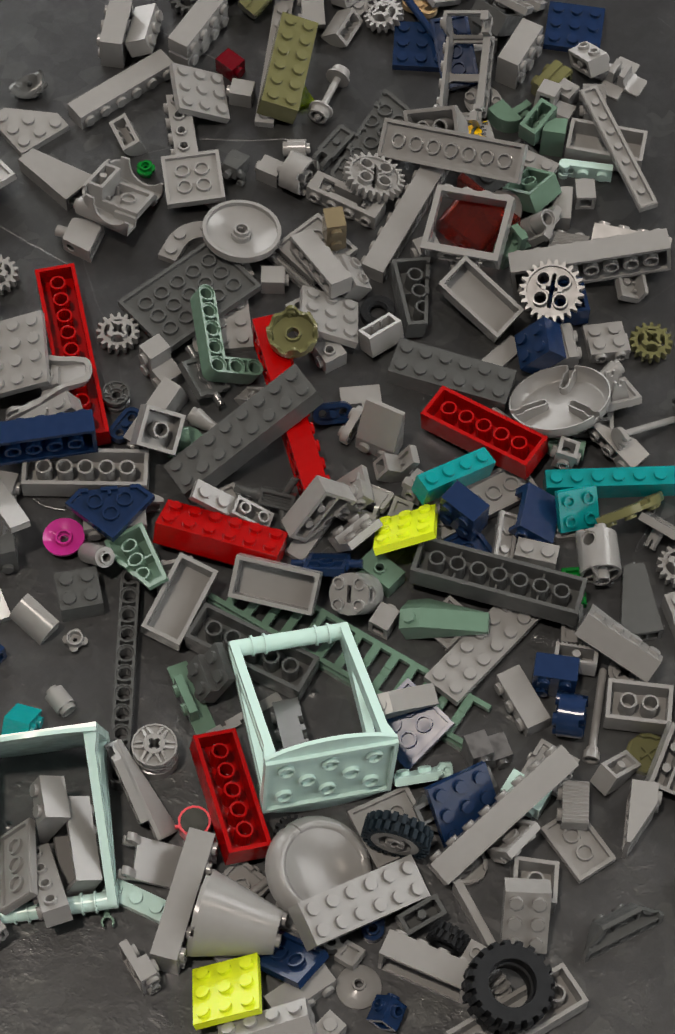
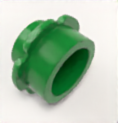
[136,160,155,178]

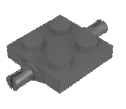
[178,344,231,408]

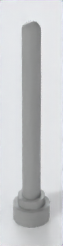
[582,668,607,764]

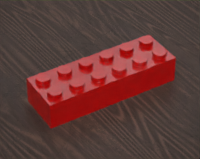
[420,385,548,480]
[153,499,288,565]
[189,728,271,865]

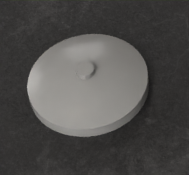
[202,200,281,263]

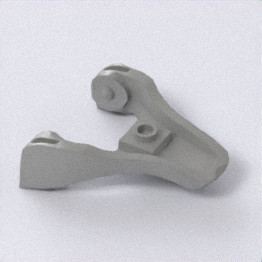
[5,355,92,421]

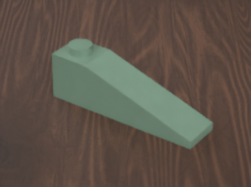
[104,522,169,590]
[399,598,490,640]

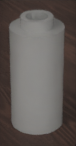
[78,542,115,568]

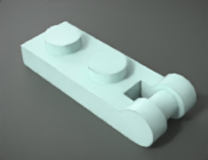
[557,158,613,182]

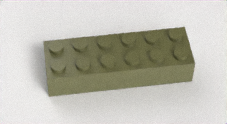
[256,12,319,124]

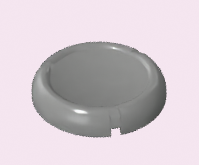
[509,365,611,438]
[265,815,372,917]

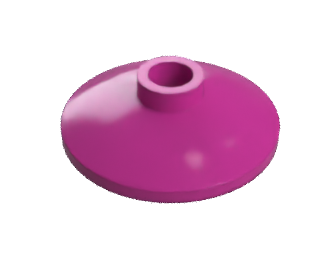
[43,518,85,556]

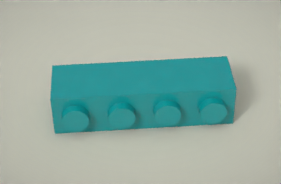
[411,447,496,505]

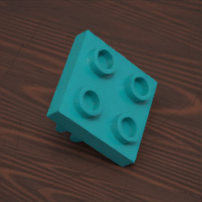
[554,484,599,533]

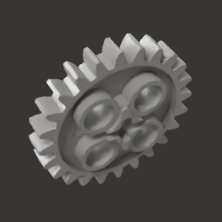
[342,152,405,203]
[519,258,585,322]

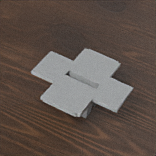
[593,56,647,101]

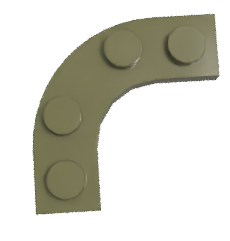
[596,491,665,527]

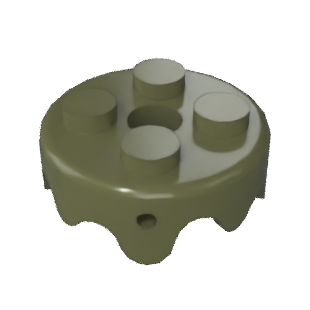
[266,305,319,358]

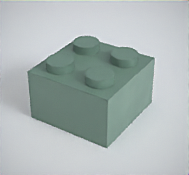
[502,167,562,214]

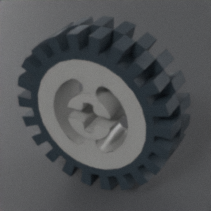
[361,810,434,860]

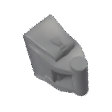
[356,484,394,520]

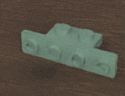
[167,661,216,735]

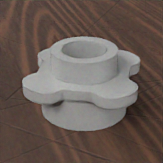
[62,628,88,652]

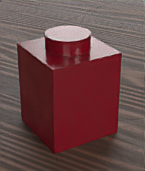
[215,48,245,82]

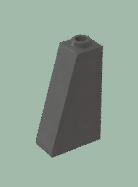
[619,562,664,642]

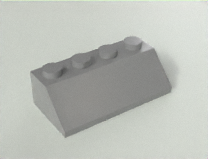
[217,997,317,1034]

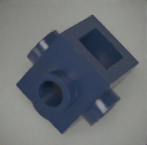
[366,993,407,1032]

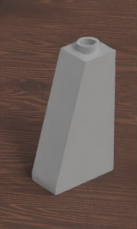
[18,148,91,211]
[123,376,190,449]

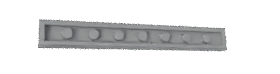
[579,85,658,213]

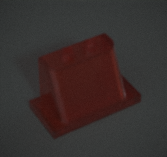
[436,173,521,252]

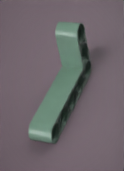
[190,284,263,385]

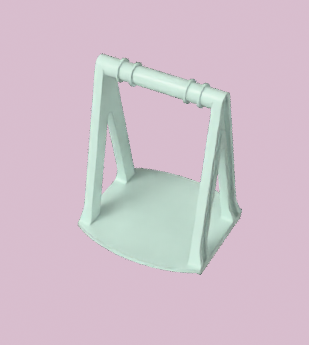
[228,622,399,814]
[0,722,119,925]

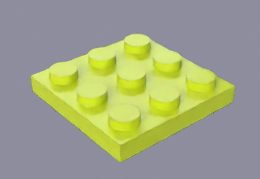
[373,503,438,556]
[192,953,262,1030]

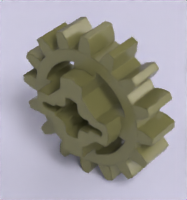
[629,322,673,364]

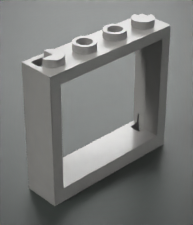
[420,184,516,270]

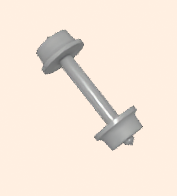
[308,64,350,124]

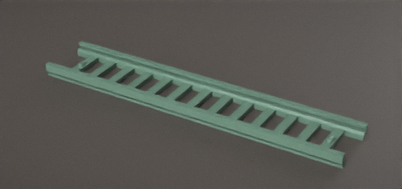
[207,593,492,752]

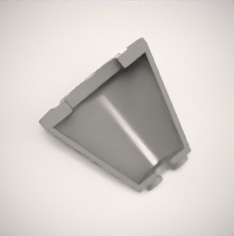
[187,869,288,957]

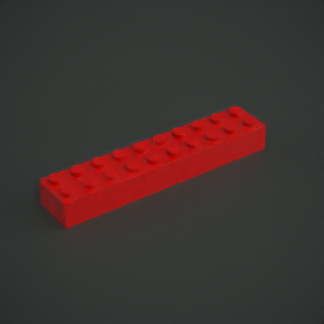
[35,263,111,446]
[252,314,330,496]

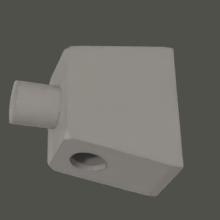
[55,217,105,263]

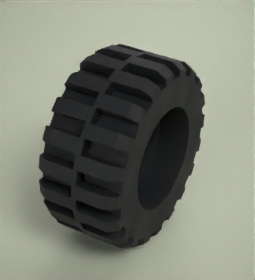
[461,940,555,1034]

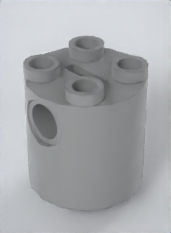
[575,523,622,586]
[329,572,384,616]

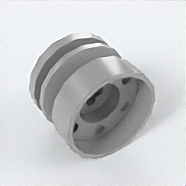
[131,723,179,781]

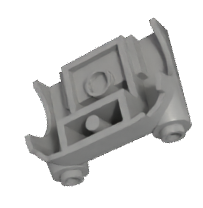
[73,156,164,237]

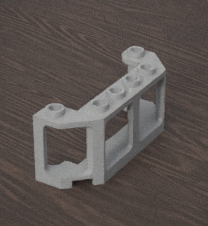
[433,10,495,127]

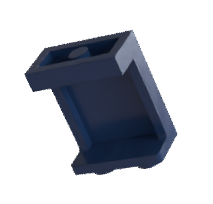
[508,482,557,544]

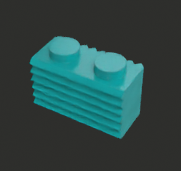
[1,703,44,735]

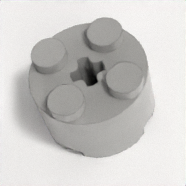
[277,150,320,196]

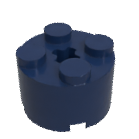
[552,692,589,739]

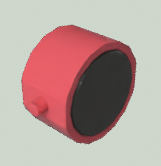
[174,805,213,841]

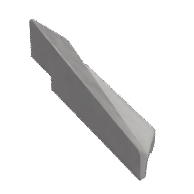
[104,739,178,841]

